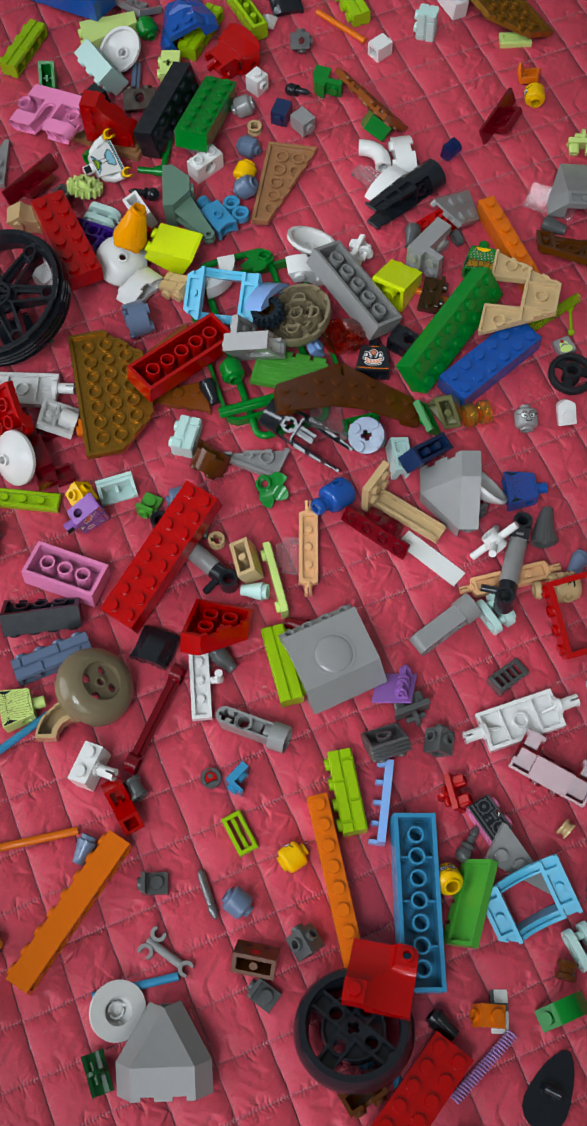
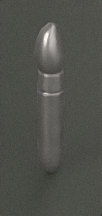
[197,869,218,920]

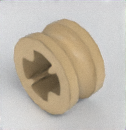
[247,120,262,137]
[208,531,225,550]
[556,818,576,839]

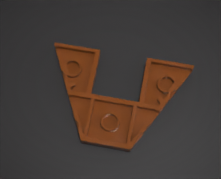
[144,323,211,415]

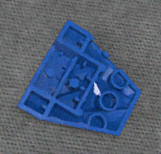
[160,0,219,50]

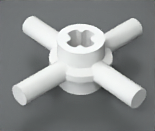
[470,521,519,560]

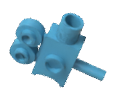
[196,195,250,241]

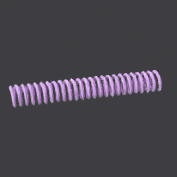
[450,1030,518,1105]

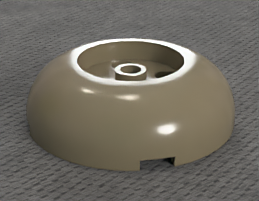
[265,283,332,347]
[55,648,134,727]

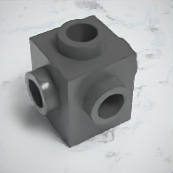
[290,29,313,53]
[423,724,455,758]
[286,922,325,962]

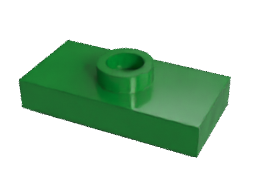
[413,399,441,436]

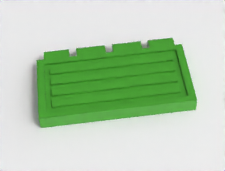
[250,351,329,389]
[443,859,499,949]

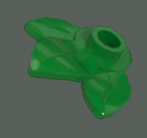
[240,249,274,272]
[256,472,289,509]

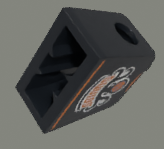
[356,339,390,380]

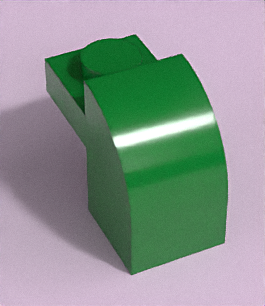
[313,65,343,99]
[534,990,587,1033]

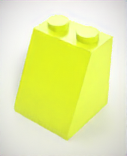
[144,223,203,275]
[372,259,422,313]

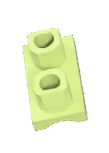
[566,128,587,157]

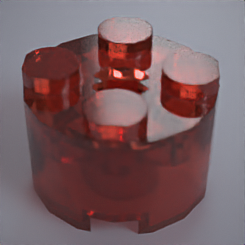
[323,318,366,355]

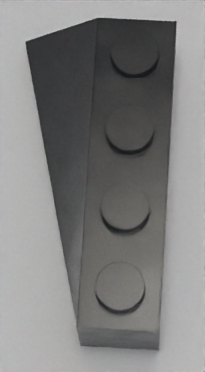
[0,598,83,638]

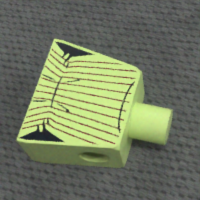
[0,688,47,733]

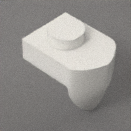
[555,399,577,426]

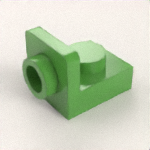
[135,492,164,519]

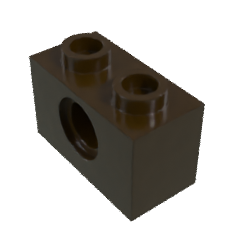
[123,85,156,113]

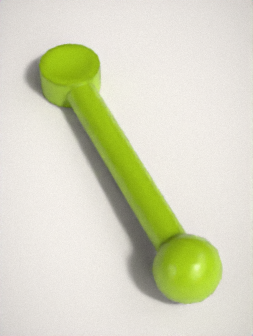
[567,305,575,336]

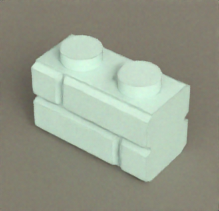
[413,3,439,43]
[168,415,203,459]

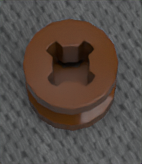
[554,959,579,983]

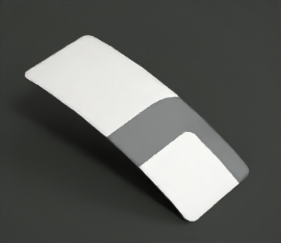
[489,989,509,1034]

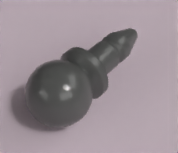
[455,825,479,863]

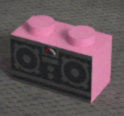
[466,794,513,846]

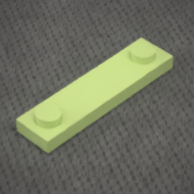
[260,541,289,619]

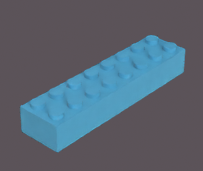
[389,813,447,994]

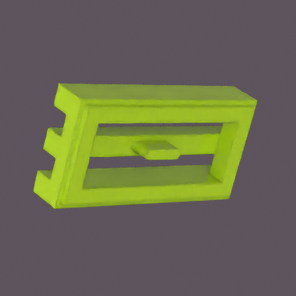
[221,810,259,858]

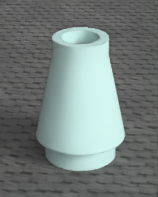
[240,582,270,601]

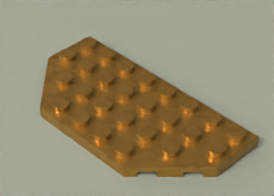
[471,0,553,39]
[68,329,155,460]

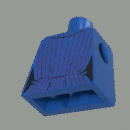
[501,471,548,512]

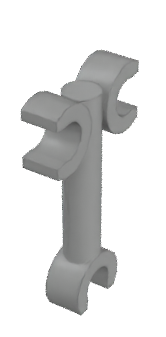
[137,926,194,978]

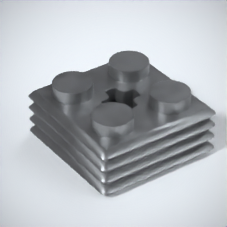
[360,722,412,763]

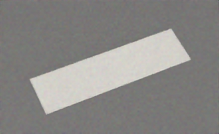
[401,530,465,586]

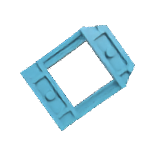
[183,266,263,325]
[486,853,583,944]

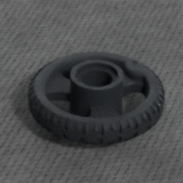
[548,353,587,395]

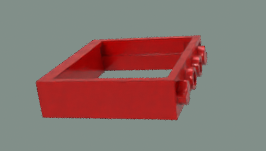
[541,570,587,660]

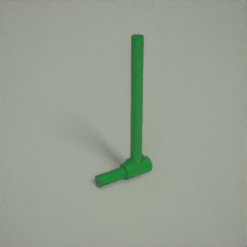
[138,135,174,177]

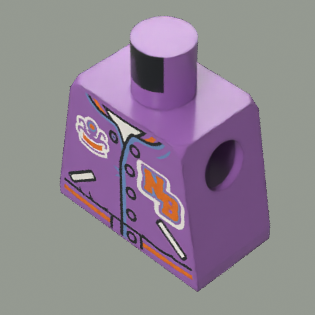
[63,492,110,534]

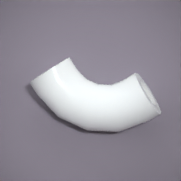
[359,139,392,173]

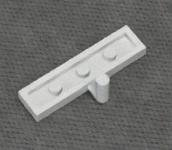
[189,653,224,721]

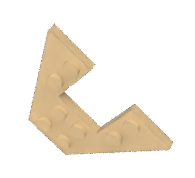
[478,249,562,336]

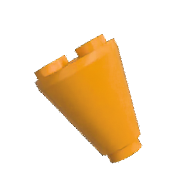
[113,203,147,254]

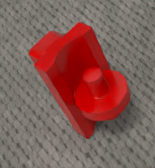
[437,773,474,814]

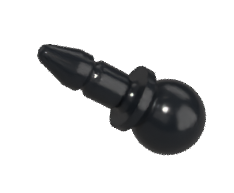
[285,83,311,97]
[129,187,160,201]

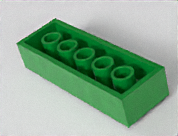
[175,76,237,153]

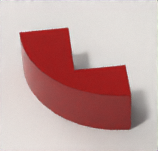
[100,775,145,837]

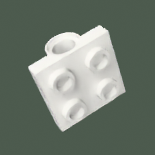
[35,397,79,440]

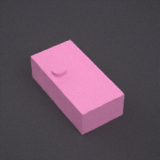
[21,541,111,607]

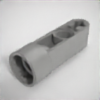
[409,593,482,656]
[216,706,293,754]

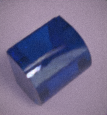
[440,137,462,161]

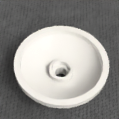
[100,26,141,73]
[287,226,335,257]
[96,236,148,287]
[0,430,36,486]
[480,472,508,505]

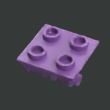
[371,665,417,703]

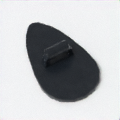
[522,1050,575,1126]

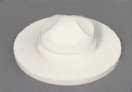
[89,979,146,1043]

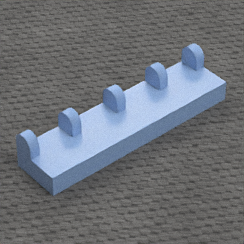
[368,759,394,847]

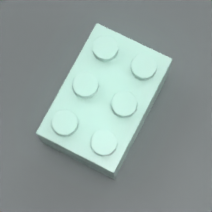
[74,38,129,96]

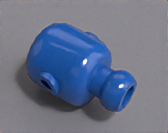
[310,477,356,515]

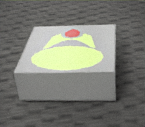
[552,336,577,356]

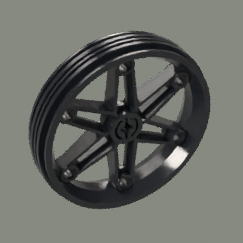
[0,229,71,367]

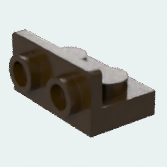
[417,276,449,315]

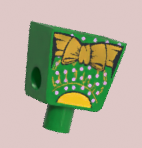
[461,241,496,278]

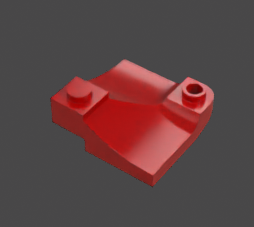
[0,381,34,437]
[341,938,419,1021]

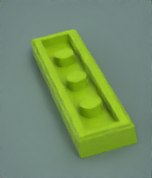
[0,488,62,513]

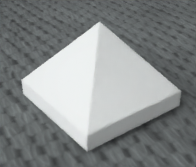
[263,14,278,30]

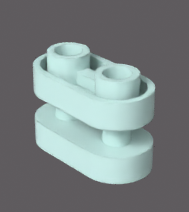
[82,202,121,229]
[476,593,516,635]
[561,920,587,973]

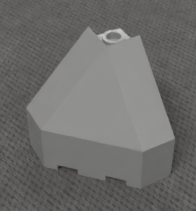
[419,450,482,537]
[116,1001,213,1103]

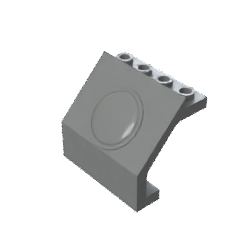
[278,604,387,715]

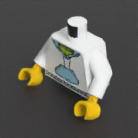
[82,128,134,183]

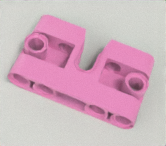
[8,84,84,145]

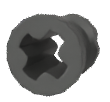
[123,775,149,802]

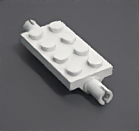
[0,372,76,408]
[462,689,580,753]

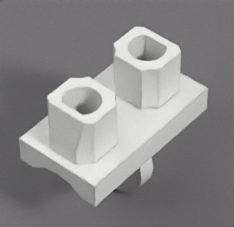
[349,234,374,265]

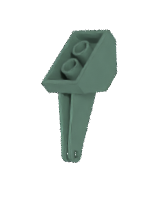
[162,164,215,244]

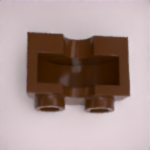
[190,440,231,480]
[336,1067,389,1120]

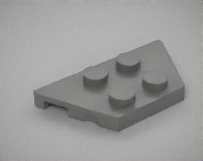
[430,190,480,228]

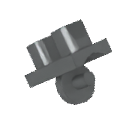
[393,690,431,727]

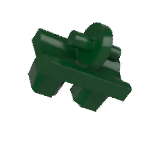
[81,1049,115,1099]

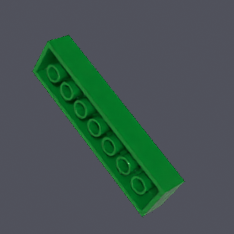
[396,267,503,393]

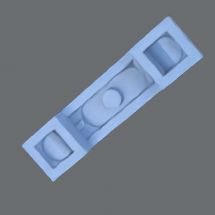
[245,282,290,311]

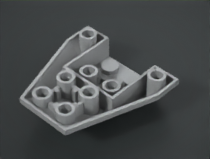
[546,163,587,217]

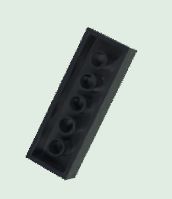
[133,61,199,159]

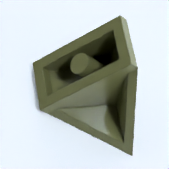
[427,394,462,429]

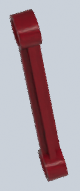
[123,663,187,775]

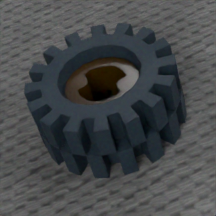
[251,296,286,330]

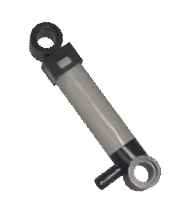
[150,511,239,595]
[480,512,533,614]

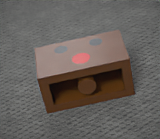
[230,939,281,981]

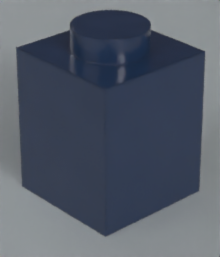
[271,98,293,127]

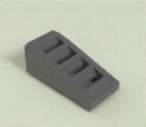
[486,658,530,697]

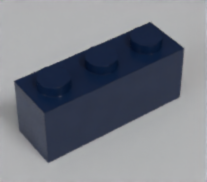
[398,432,454,474]

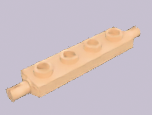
[299,500,318,597]
[459,560,561,598]

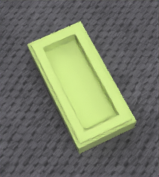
[498,32,532,48]

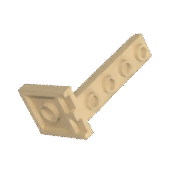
[361,460,446,544]

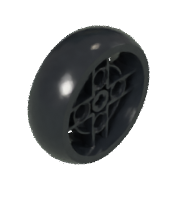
[293,968,415,1096]

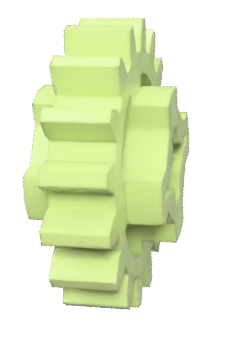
[67,174,103,200]

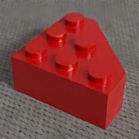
[79,89,138,148]
[180,599,254,656]

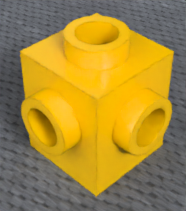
[65,481,98,506]

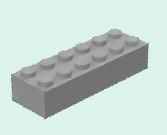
[307,240,403,341]

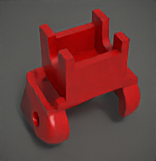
[205,23,260,80]

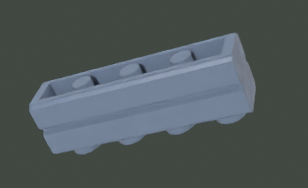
[11,631,92,686]

